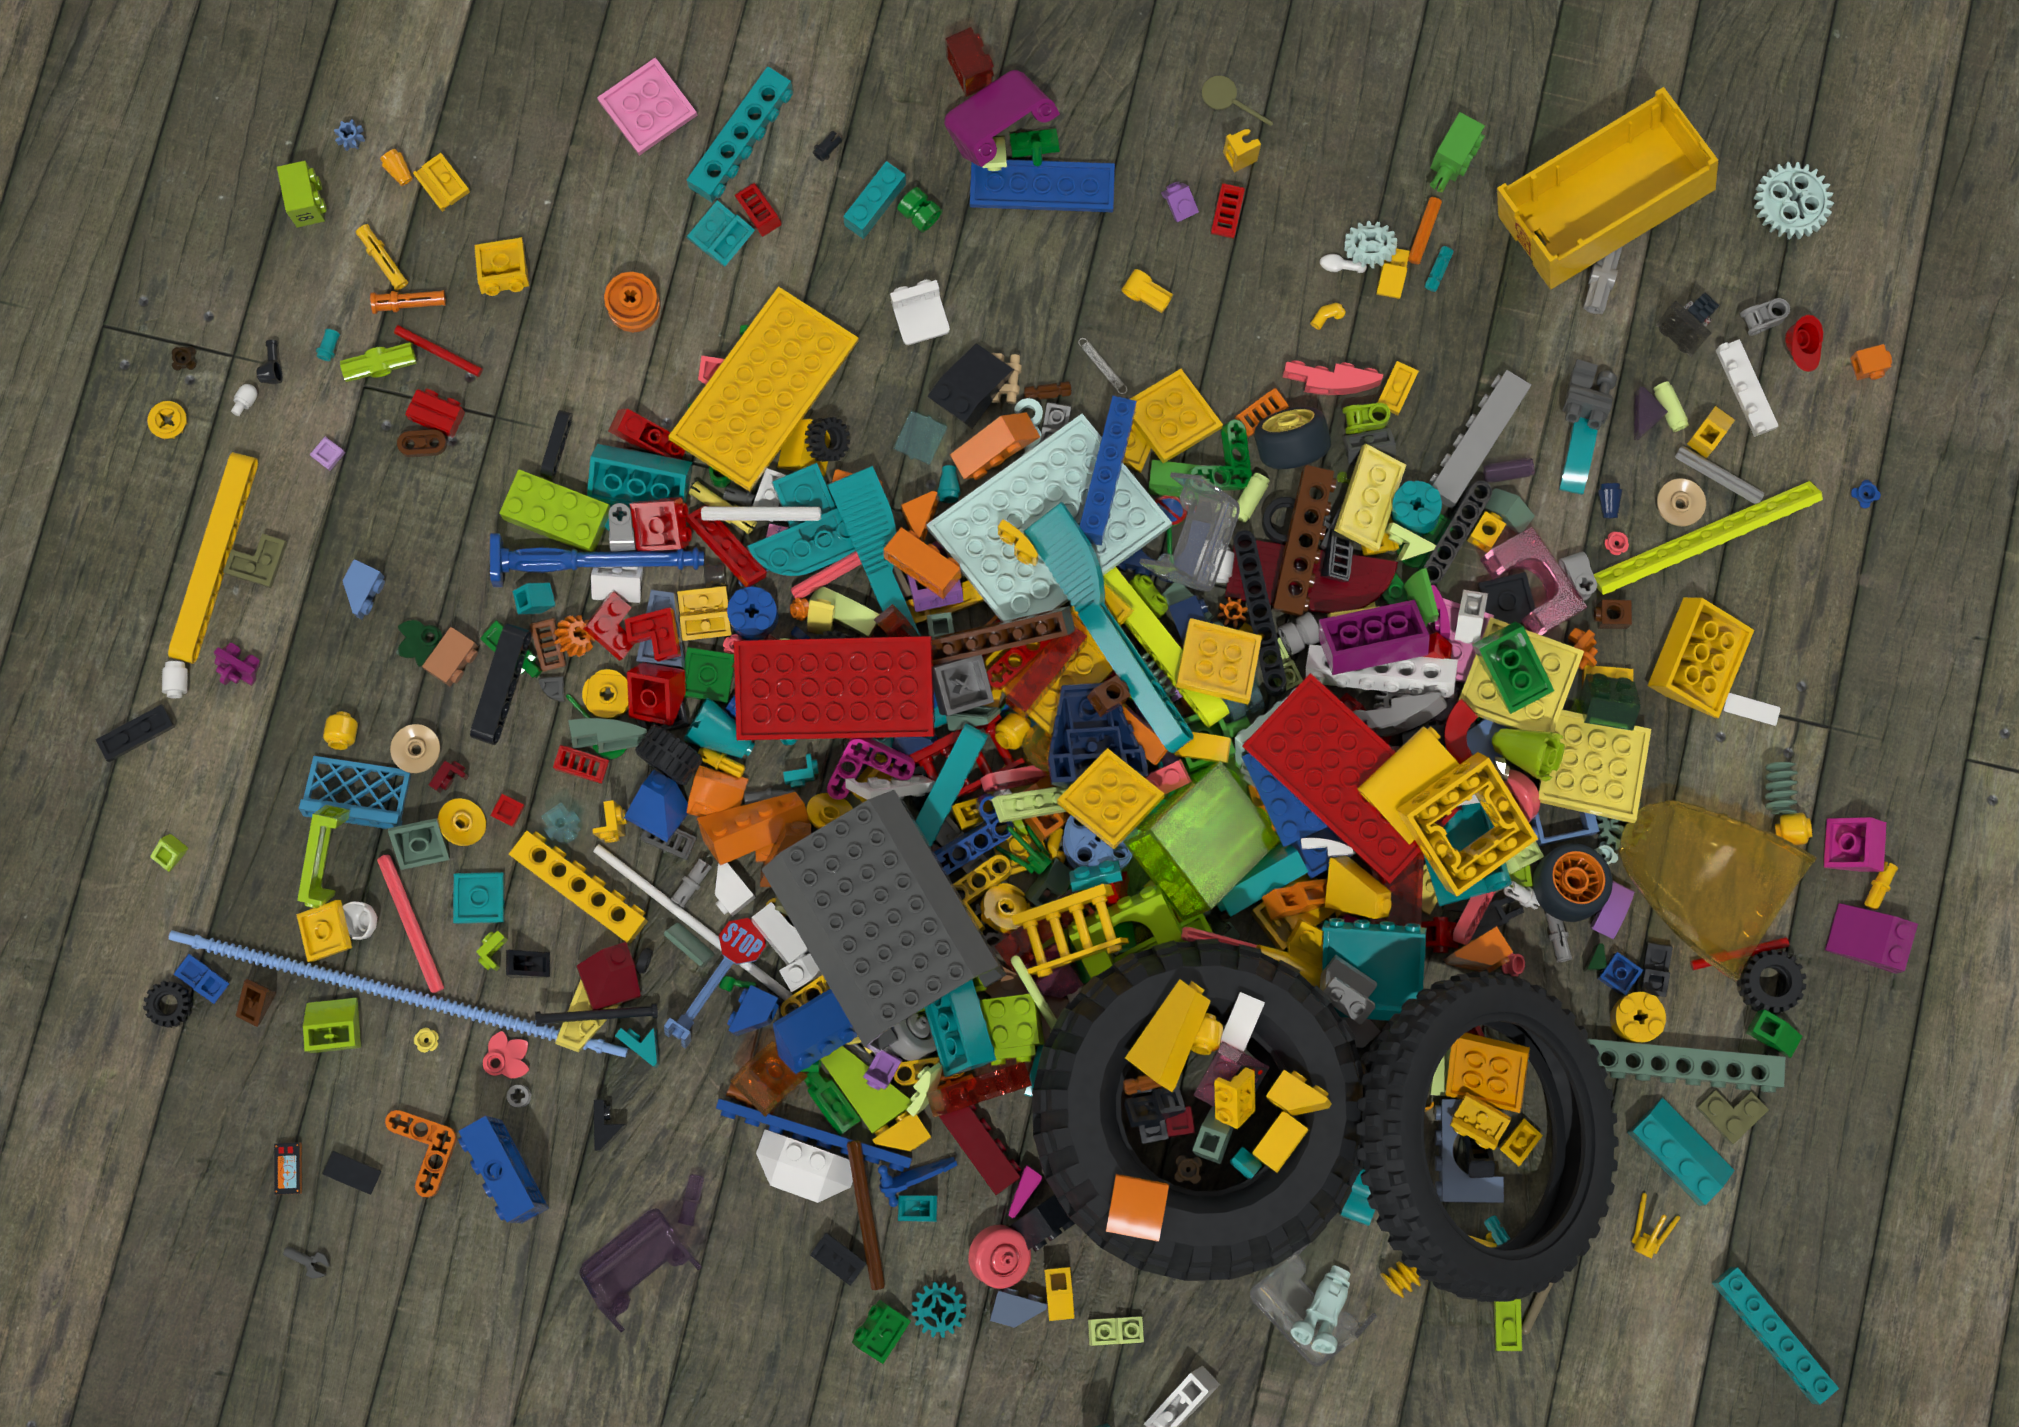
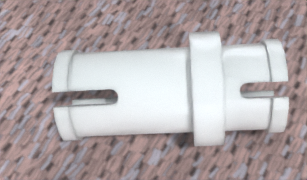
[1504,881,1540,909]

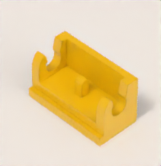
[1223,129,1261,173]

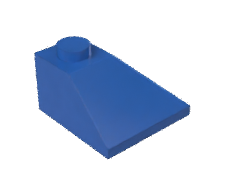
[624,770,688,842]

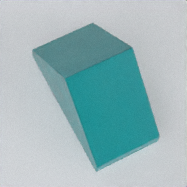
[898,1196,938,1222]

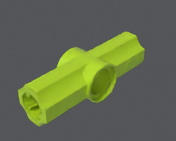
[340,343,417,382]

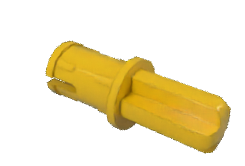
[698,747,745,777]
[1865,862,1898,910]

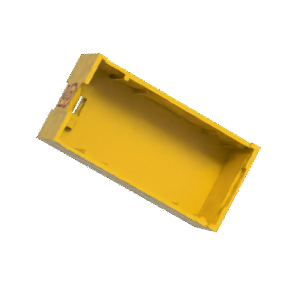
[1497,87,1718,290]

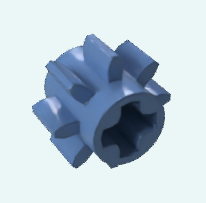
[334,119,365,151]

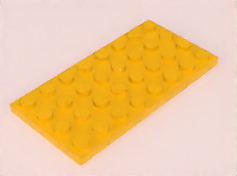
[669,286,859,492]

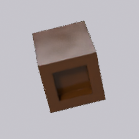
[1594,600,1632,629]
[1087,675,1131,717]

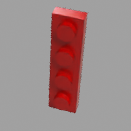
[686,505,767,587]

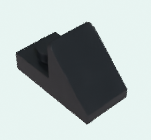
[594,1099,627,1152]

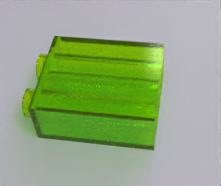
[1123,761,1281,921]

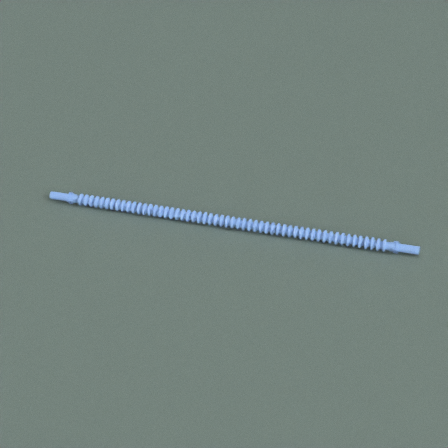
[169,930,628,1058]

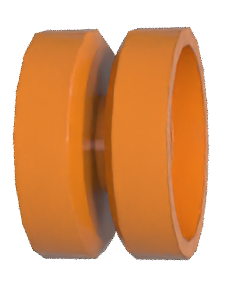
[604,272,661,333]

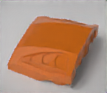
[687,765,749,817]

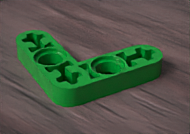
[1185,419,1252,490]

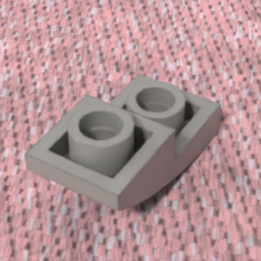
[1040,402,1071,443]

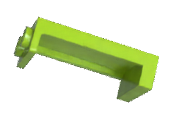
[297,805,350,908]

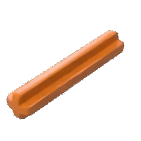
[1408,197,1442,265]

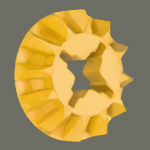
[147,401,187,440]

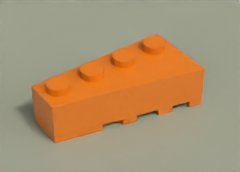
[697,792,810,866]

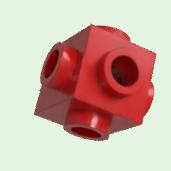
[1420,917,1458,953]

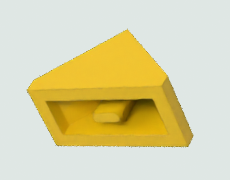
[952,798,993,833]

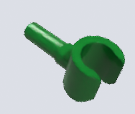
[719,976,756,992]

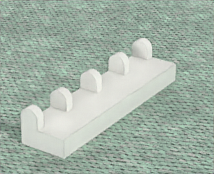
[1715,339,1778,437]

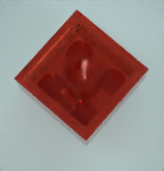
[945,27,994,97]

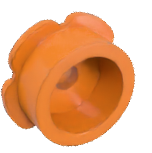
[790,598,809,621]

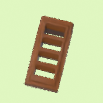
[529,617,566,671]

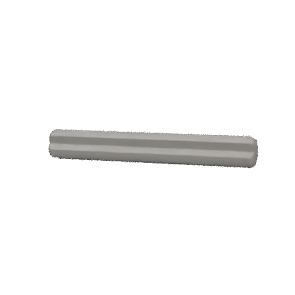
[1675,446,1764,504]

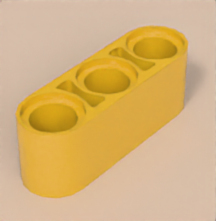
[894,1057,965,1086]

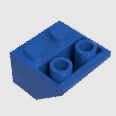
[727,985,781,1036]

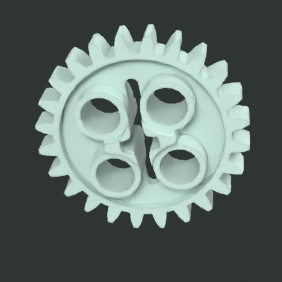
[1754,162,1834,239]

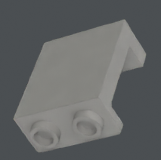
[1320,955,1377,1025]

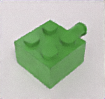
[1430,112,1485,192]
[1182,714,1250,773]

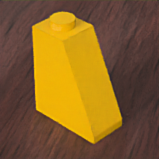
[1325,856,1391,919]

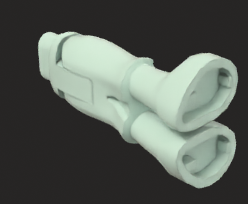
[1291,1265,1351,1354]

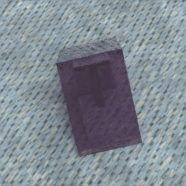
[1634,387,1668,440]

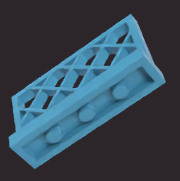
[299,756,412,829]

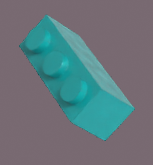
[843,161,906,239]

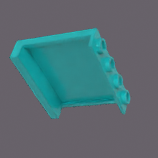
[1322,918,1426,1021]

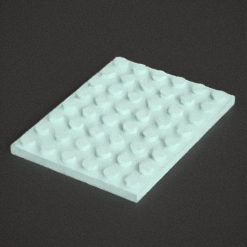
[926,414,1172,622]

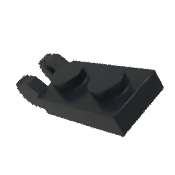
[1453,896,1524,941]

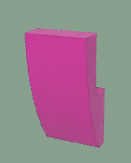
[1431,585,1450,639]

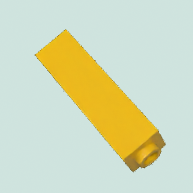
[1125,979,1210,1092]

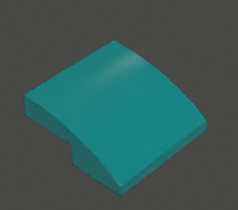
[686,200,755,267]

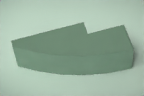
[568,718,647,753]

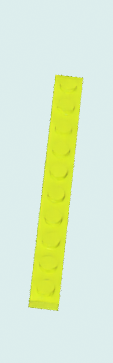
[1593,481,1823,595]

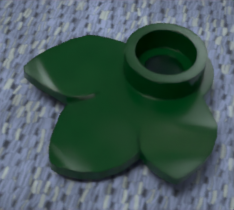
[396,620,443,667]

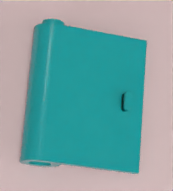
[1422,803,1512,906]

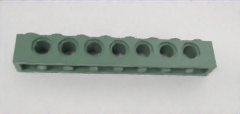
[1587,1039,1786,1093]

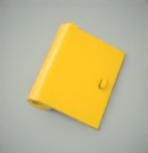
[1357,726,1460,845]

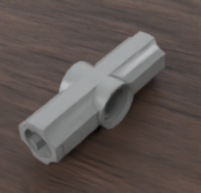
[1583,246,1623,314]

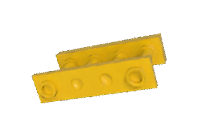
[1011,884,1129,978]

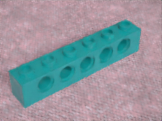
[687,66,793,203]
[1712,1267,1839,1405]

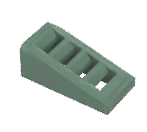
[946,706,1001,731]

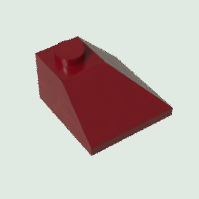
[576,942,641,1010]

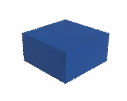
[1597,952,1643,996]

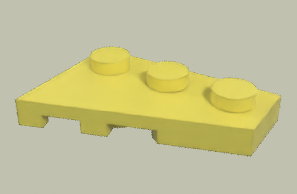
[555,980,621,1052]

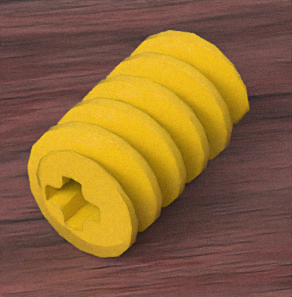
[1380,1261,1428,1298]

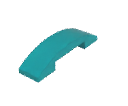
[1559,417,1598,495]

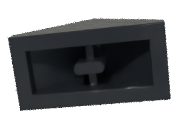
[506,950,550,978]

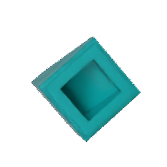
[1230,1148,1262,1179]

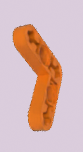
[385,1110,457,1198]

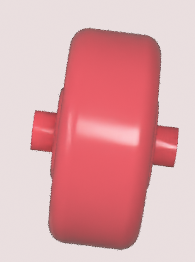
[1504,769,1540,822]
[968,1225,1031,1289]

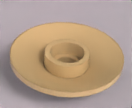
[1657,479,1706,527]
[390,724,440,773]

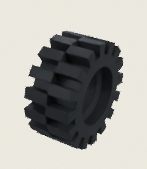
[804,417,850,462]
[143,981,193,1028]

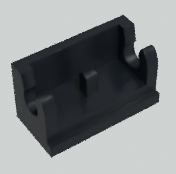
[810,1233,867,1286]

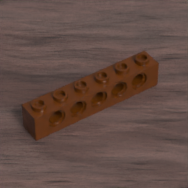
[1271,465,1337,616]
[932,606,1075,665]

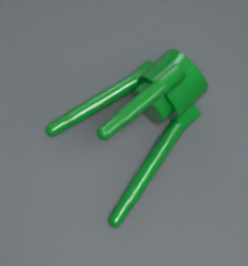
[996,825,1052,875]

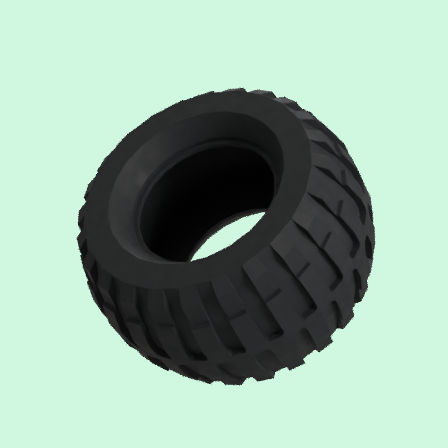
[1032,939,1367,1281]

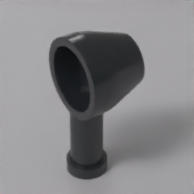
[256,340,283,384]

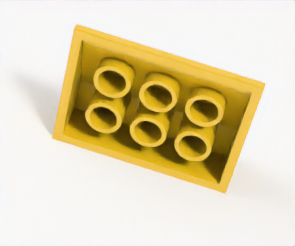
[1647,597,1754,718]

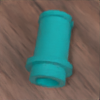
[316,329,340,362]

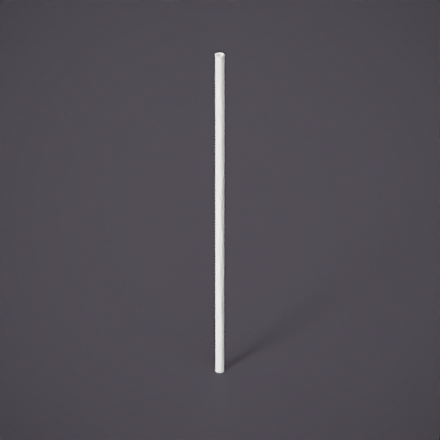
[593,844,875,1066]

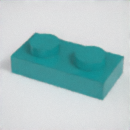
[1069,860,1122,892]

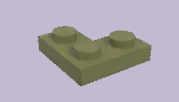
[223,534,287,588]
[1696,1090,1769,1145]

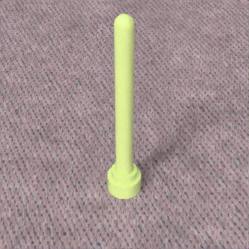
[1011,956,1057,1033]

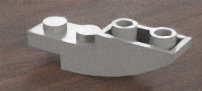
[1353,692,1447,738]

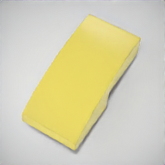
[807,599,835,635]

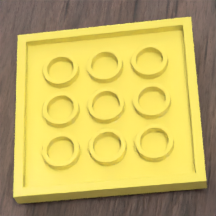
[1458,617,1584,732]
[1538,710,1651,823]

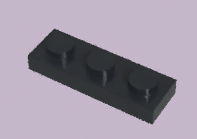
[96,704,175,762]

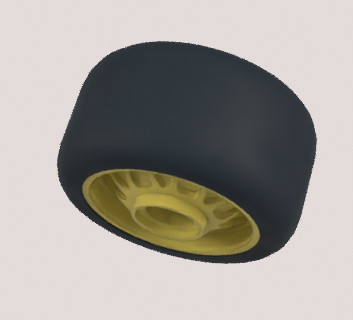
[1254,407,1331,469]

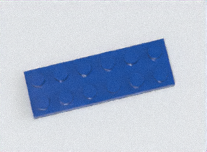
[970,160,1115,212]

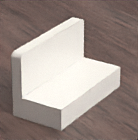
[591,567,644,603]

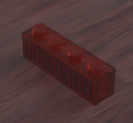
[1006,626,1087,719]

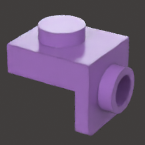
[1161,182,1199,222]
[863,1049,902,1090]

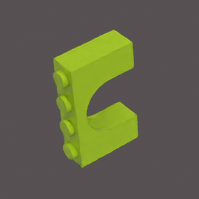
[1068,884,1186,979]

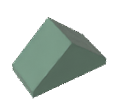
[1484,488,1535,536]

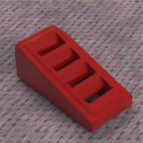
[734,183,781,237]
[1211,184,1245,239]
[553,745,609,784]

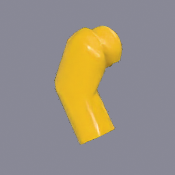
[1310,302,1346,330]
[1047,828,1066,864]

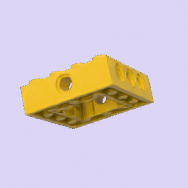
[1396,752,1538,897]

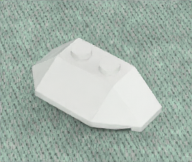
[756,1130,853,1203]

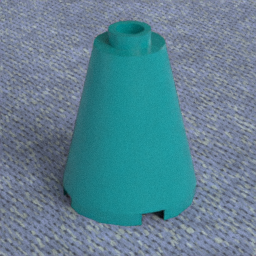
[684,698,755,758]

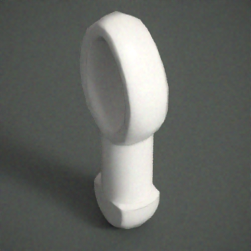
[1320,254,1367,273]

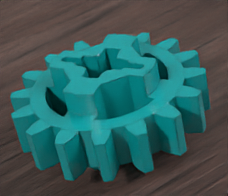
[912,1282,966,1338]

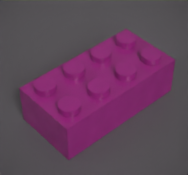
[1319,600,1429,675]

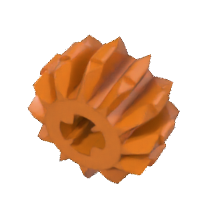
[553,615,595,657]

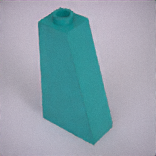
[1214,843,1309,917]

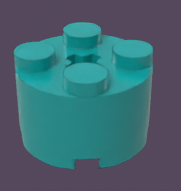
[1391,481,1442,536]

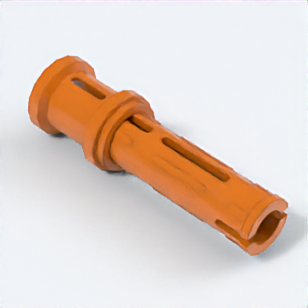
[370,290,446,314]

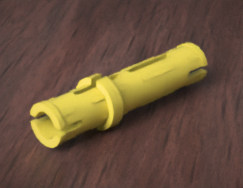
[689,481,757,534]

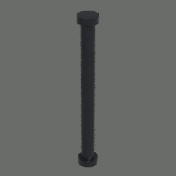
[535,1003,658,1027]

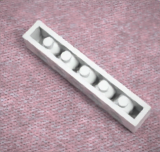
[1306,645,1458,698]

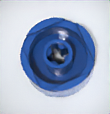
[727,587,779,640]

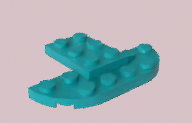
[747,463,856,576]

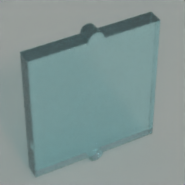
[894,411,947,465]

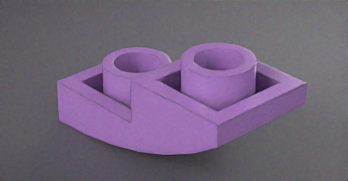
[1590,881,1635,939]

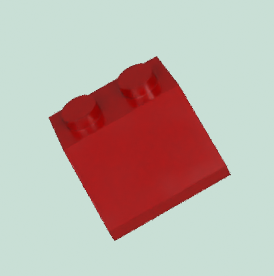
[627,662,686,726]

